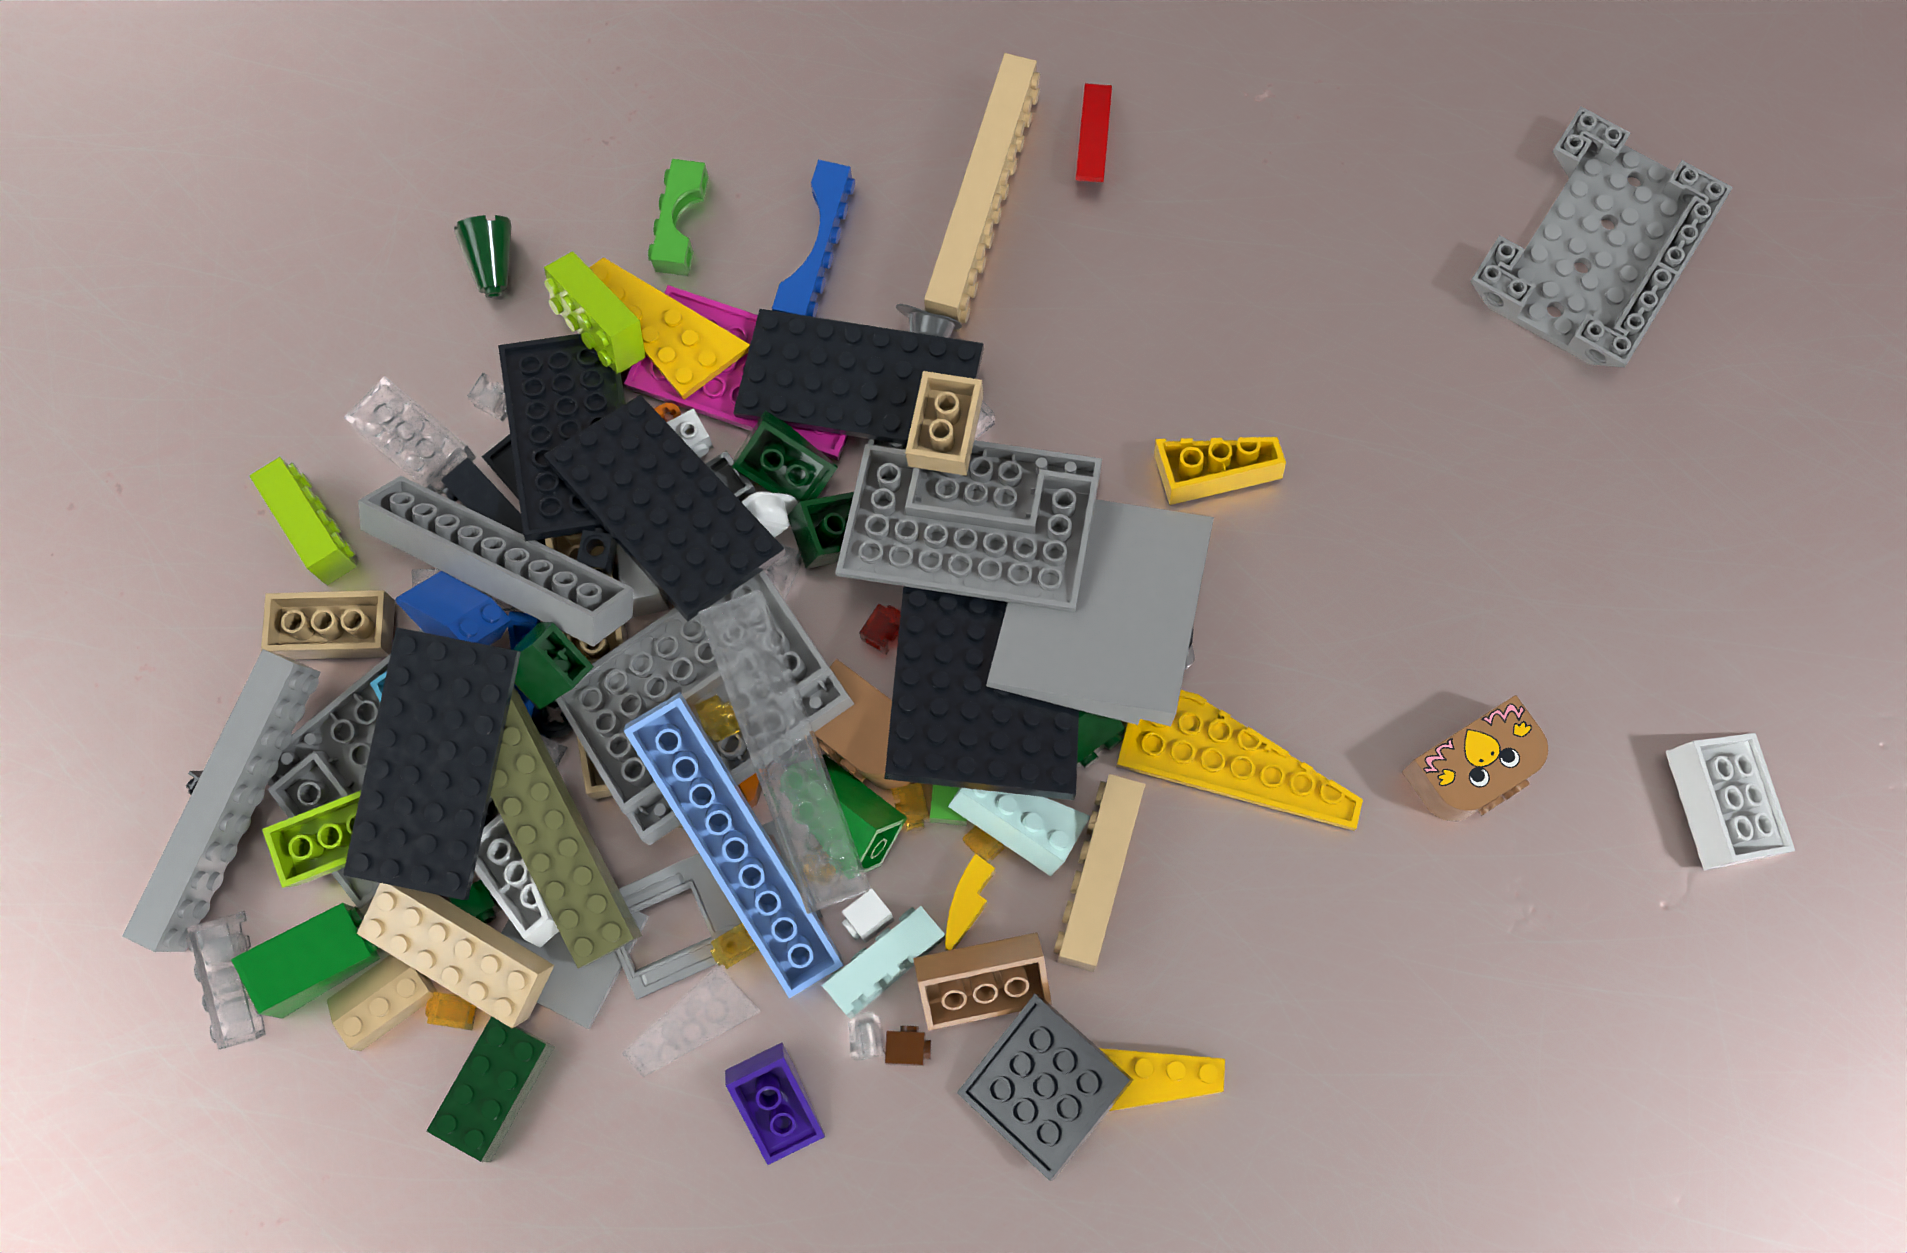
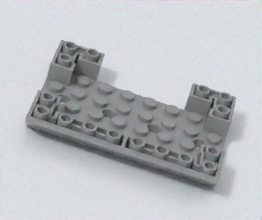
[1470,106,1733,367]

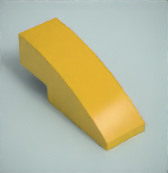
[945,854,995,951]

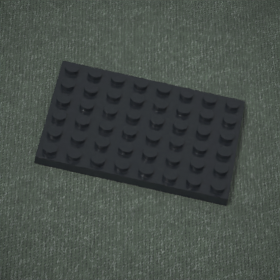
[884,586,1079,800]

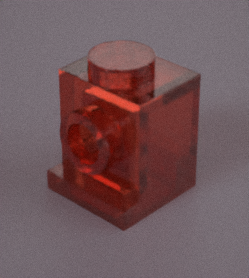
[859,603,901,655]

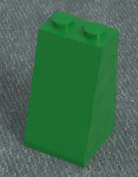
[780,754,907,880]
[231,903,381,1019]

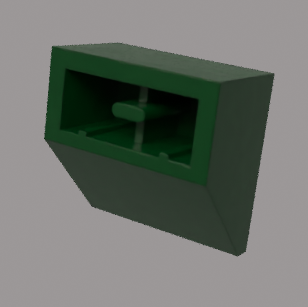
[513,622,594,709]

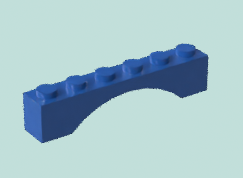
[772,159,855,317]

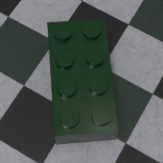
[426,1016,555,1162]

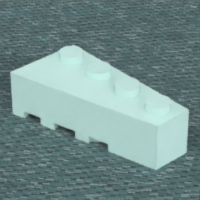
[948,788,1091,876]
[822,906,946,1019]

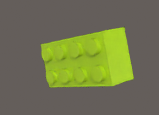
[544,251,646,374]
[249,457,357,585]
[262,790,361,888]

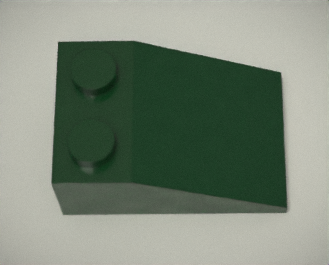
[732,410,838,503]
[787,492,854,569]

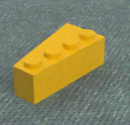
[1154,437,1286,505]
[1099,1048,1225,1112]

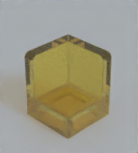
[963,825,1007,864]

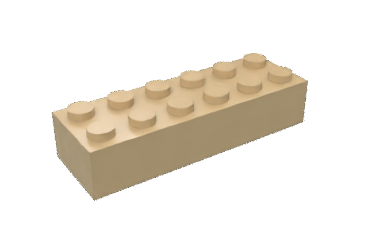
[1053,774,1145,972]
[357,883,554,1028]

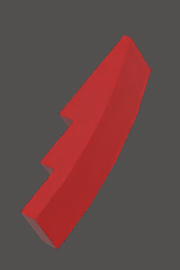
[1076,83,1112,183]

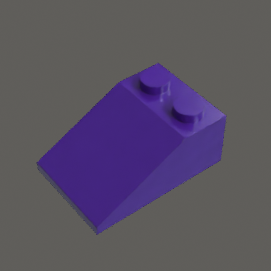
[725,1042,825,1165]

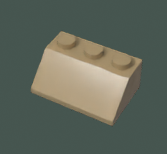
[327,954,440,1051]

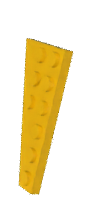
[589,257,750,400]

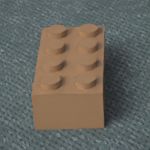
[913,932,1052,1031]

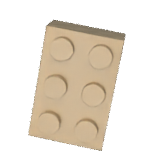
[905,371,984,476]

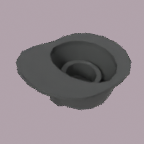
[896,304,962,338]

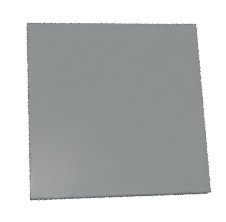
[501,911,649,1029]

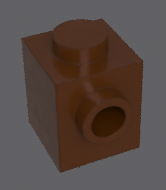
[885,1026,931,1066]

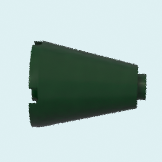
[454,215,512,297]

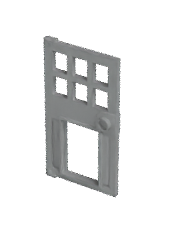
[616,815,823,1000]

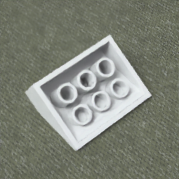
[1665,733,1795,870]

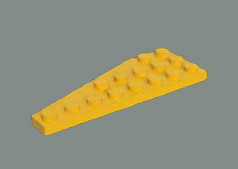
[1116,690,1363,831]

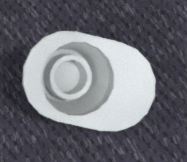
[742,492,798,537]

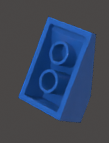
[395,571,512,645]

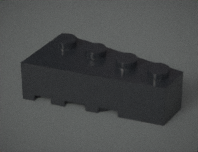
[441,457,546,546]

